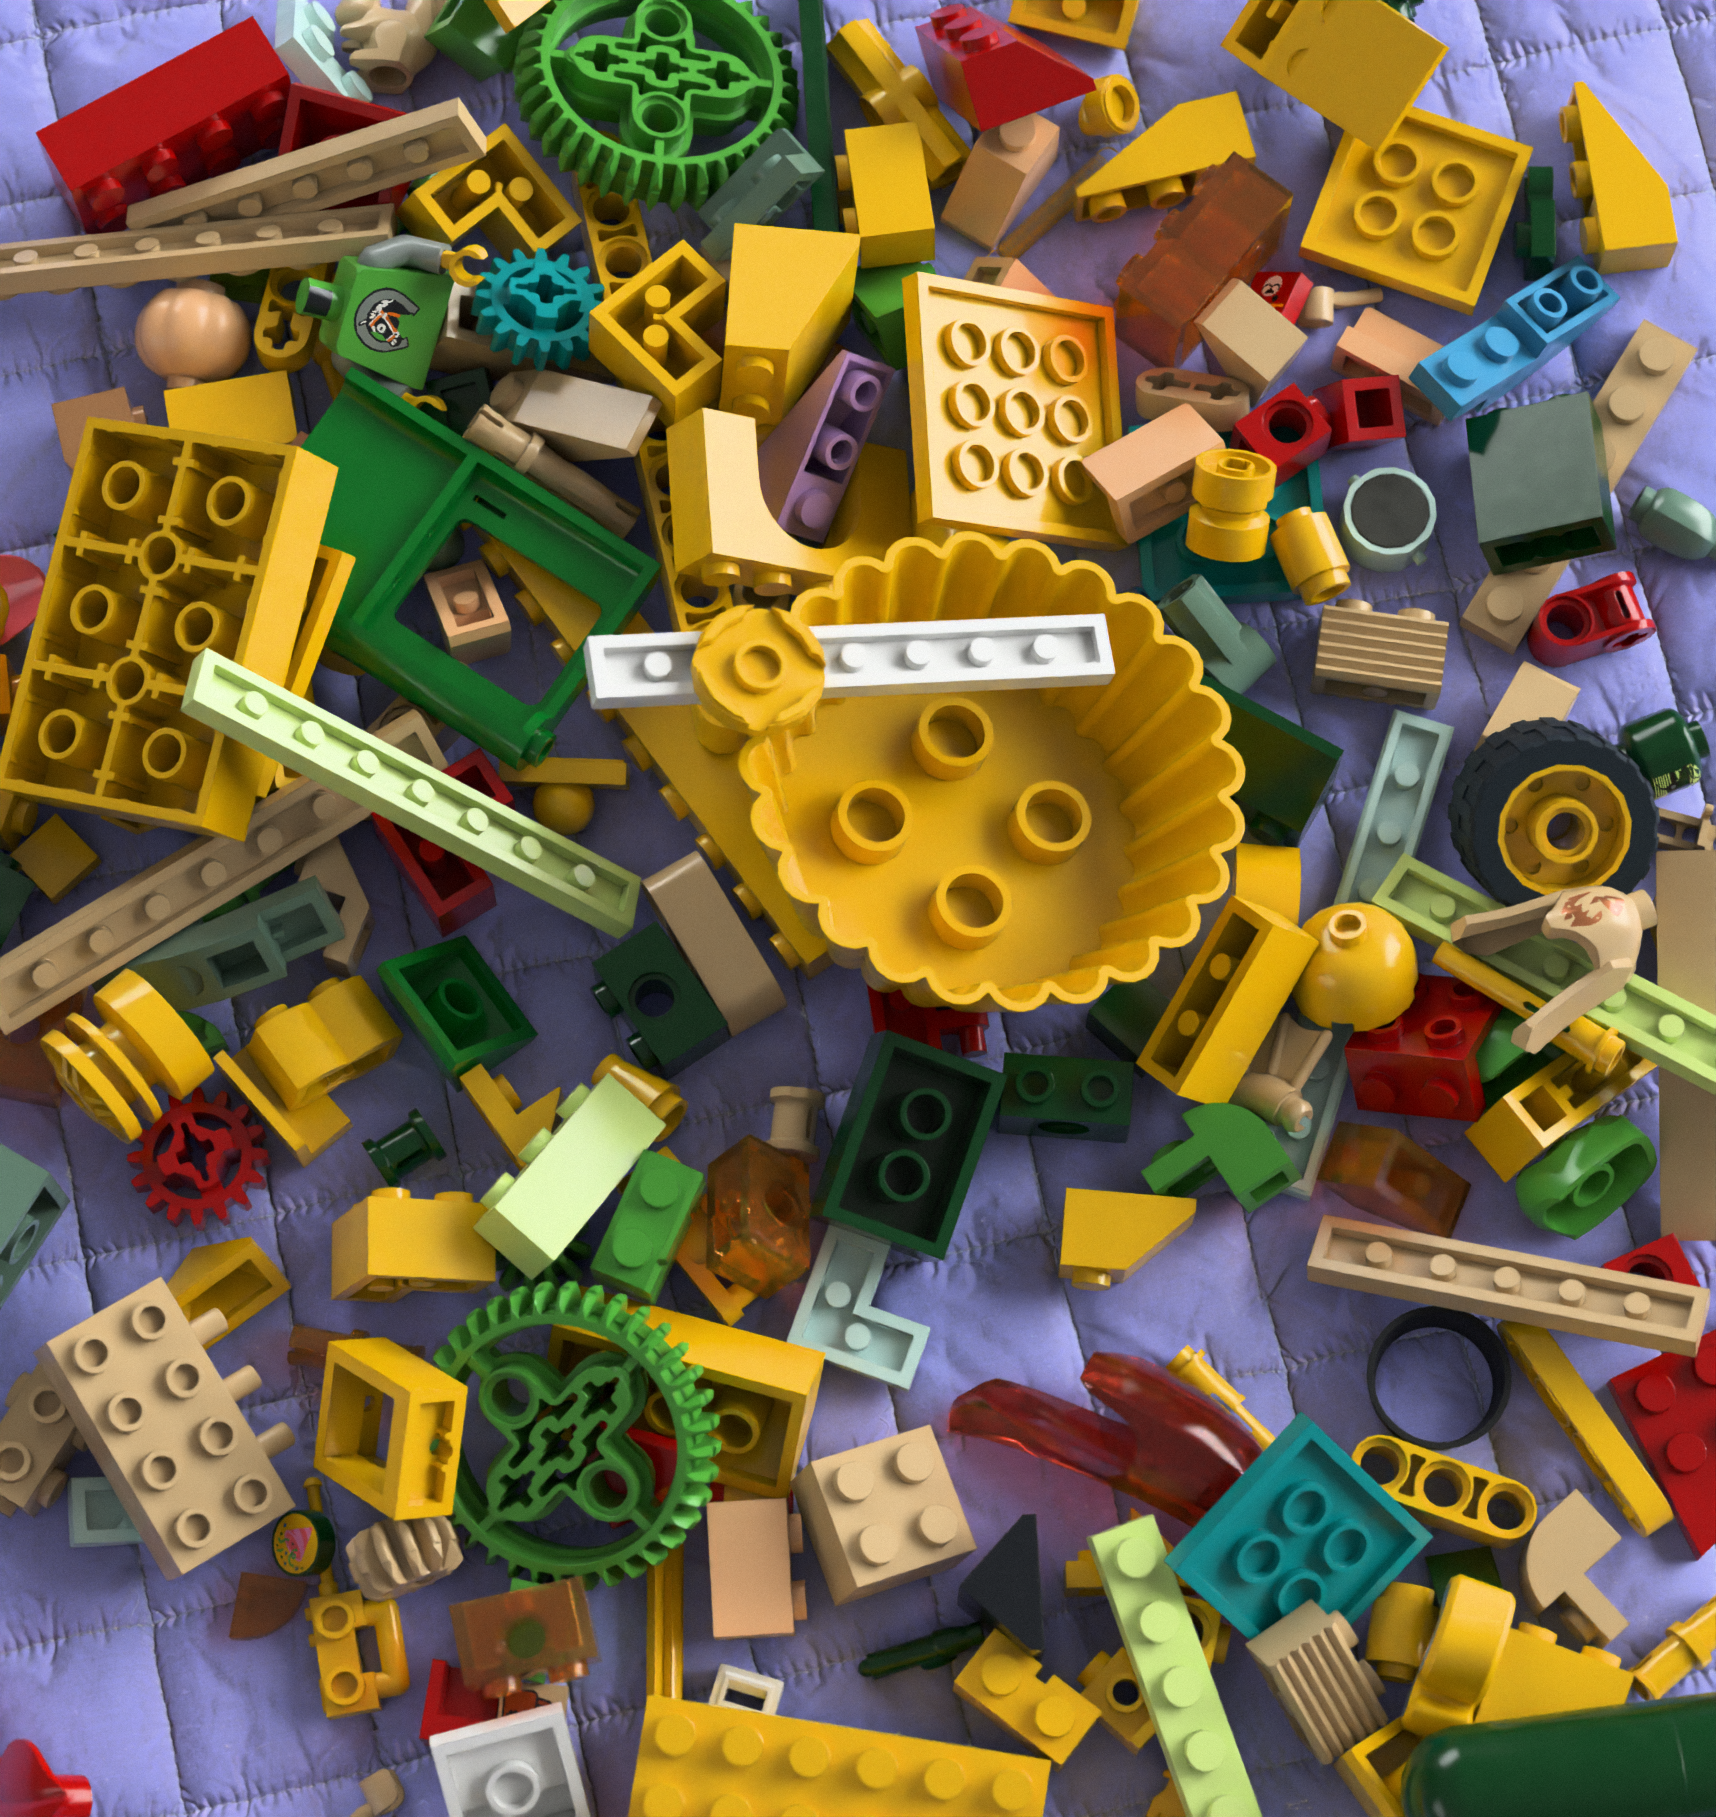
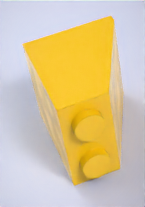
[719,223,860,426]

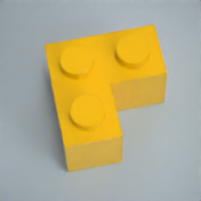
[834,121,935,269]
[395,123,582,264]
[588,239,726,427]
[331,1188,496,1303]

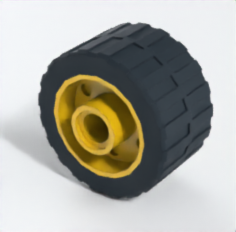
[1448,717,1660,907]

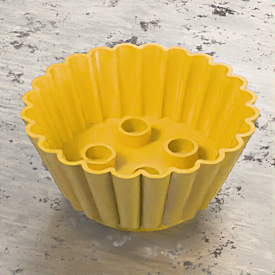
[738,531,1246,1012]

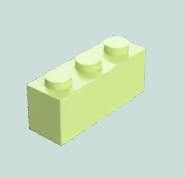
[473,1073,667,1280]

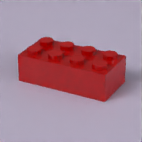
[35,16,291,235]

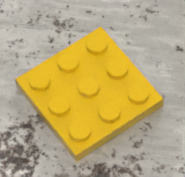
[1298,106,1534,316]

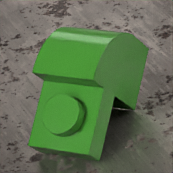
[1140,1103,1303,1214]

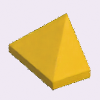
[166,1237,291,1351]

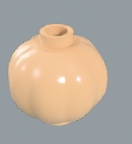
[135,278,252,390]

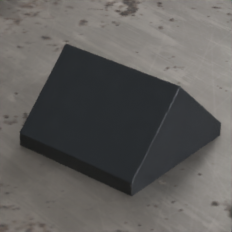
[957,1514,1045,1663]

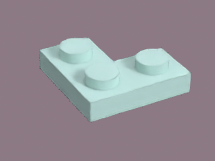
[274,0,373,103]
[786,1225,931,1392]

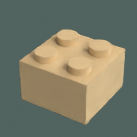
[789,1424,977,1607]

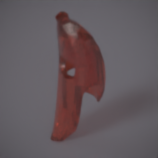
[947,1351,1265,1528]

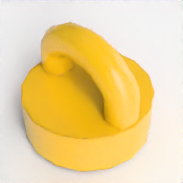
[1078,74,1140,138]

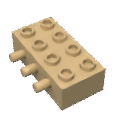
[33,1276,296,1582]

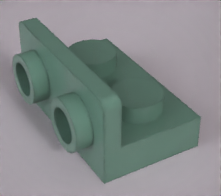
[698,128,825,261]

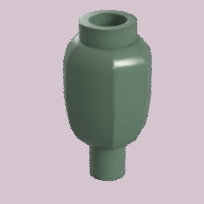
[1627,485,1716,561]

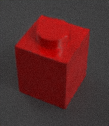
[1312,375,1407,451]

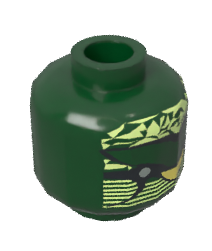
[1614,708,1710,800]

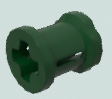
[361,1108,447,1188]

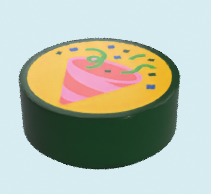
[271,1510,336,1577]

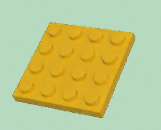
[902,271,1130,552]

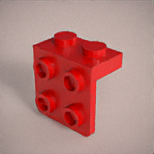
[1344,972,1504,1122]

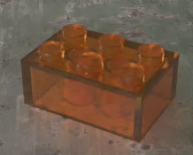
[1113,151,1293,369]

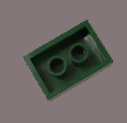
[807,1030,1008,1262]

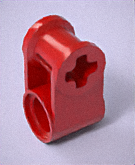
[1527,571,1656,668]

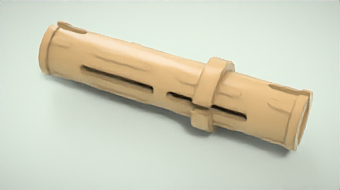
[462,404,641,539]

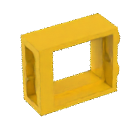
[313,1337,468,1521]

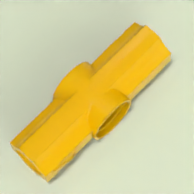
[826,18,971,191]

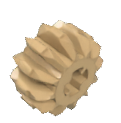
[345,1515,464,1602]

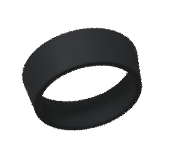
[1367,1306,1512,1450]

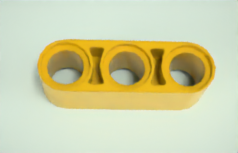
[1351,1434,1537,1549]

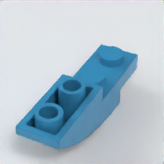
[1408,255,1621,422]

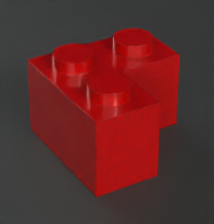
[371,748,516,938]

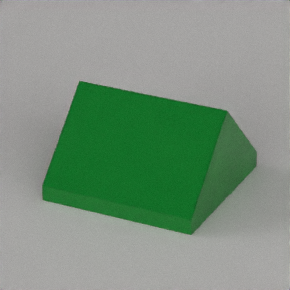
[376,935,538,1093]

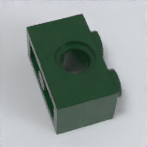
[590,921,730,1081]
[998,1052,1134,1143]

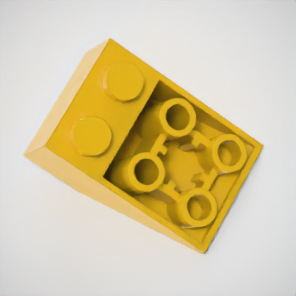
[1220,0,1449,153]

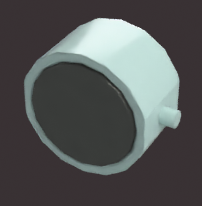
[1338,467,1437,573]

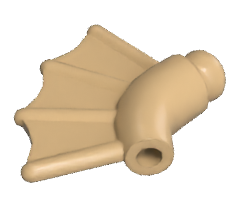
[1228,1013,1333,1133]

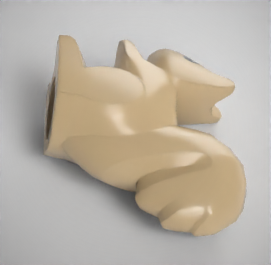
[335,0,447,94]

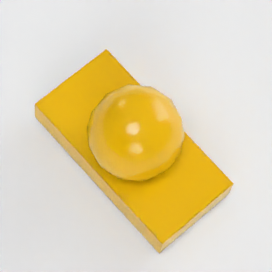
[499,757,630,836]

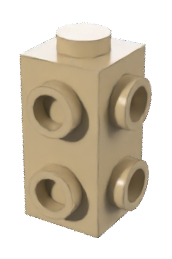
[0,1363,89,1518]

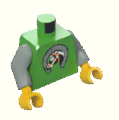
[295,234,488,411]

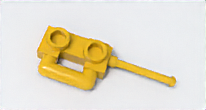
[303,1477,410,1720]

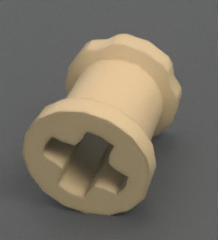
[762,1086,826,1164]

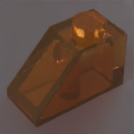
[1315,1121,1472,1239]

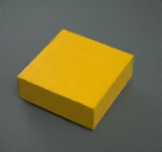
[9,814,102,905]

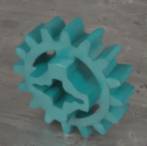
[471,248,605,371]

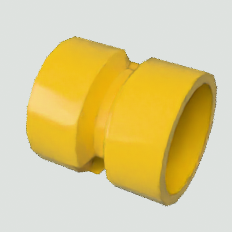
[1185,449,1277,562]

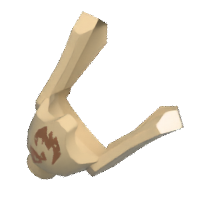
[1450,885,1657,1054]

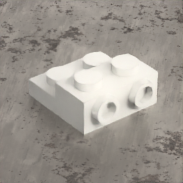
[429,1701,592,1817]

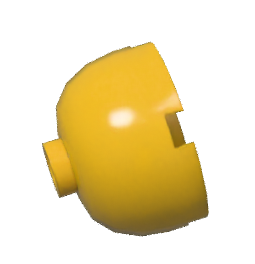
[1291,902,1419,1032]

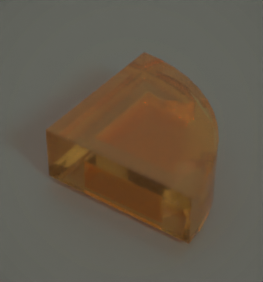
[229,1572,309,1641]

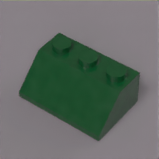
[1200,674,1344,848]

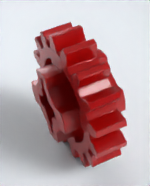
[127,1087,271,1231]

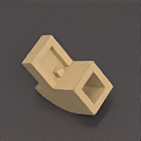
[1518,1489,1630,1650]

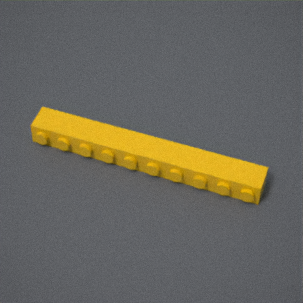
[459,448,835,981]

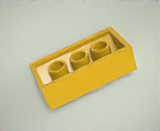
[537,1285,826,1499]

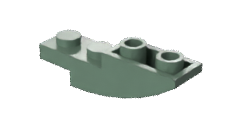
[91,875,345,1012]

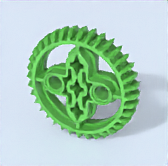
[513,0,800,214]
[430,1281,722,1592]

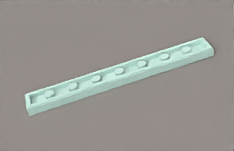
[1265,709,1455,1202]

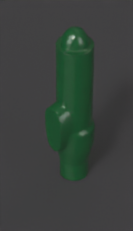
[858,1621,986,1680]

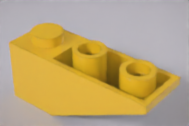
[1559,81,1678,275]
[1073,91,1256,223]

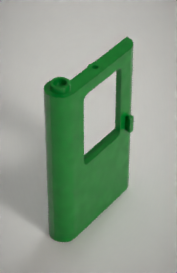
[300,366,662,771]

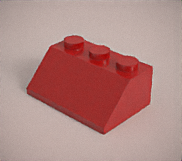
[915,4,1097,132]

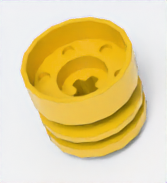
[40,968,215,1145]

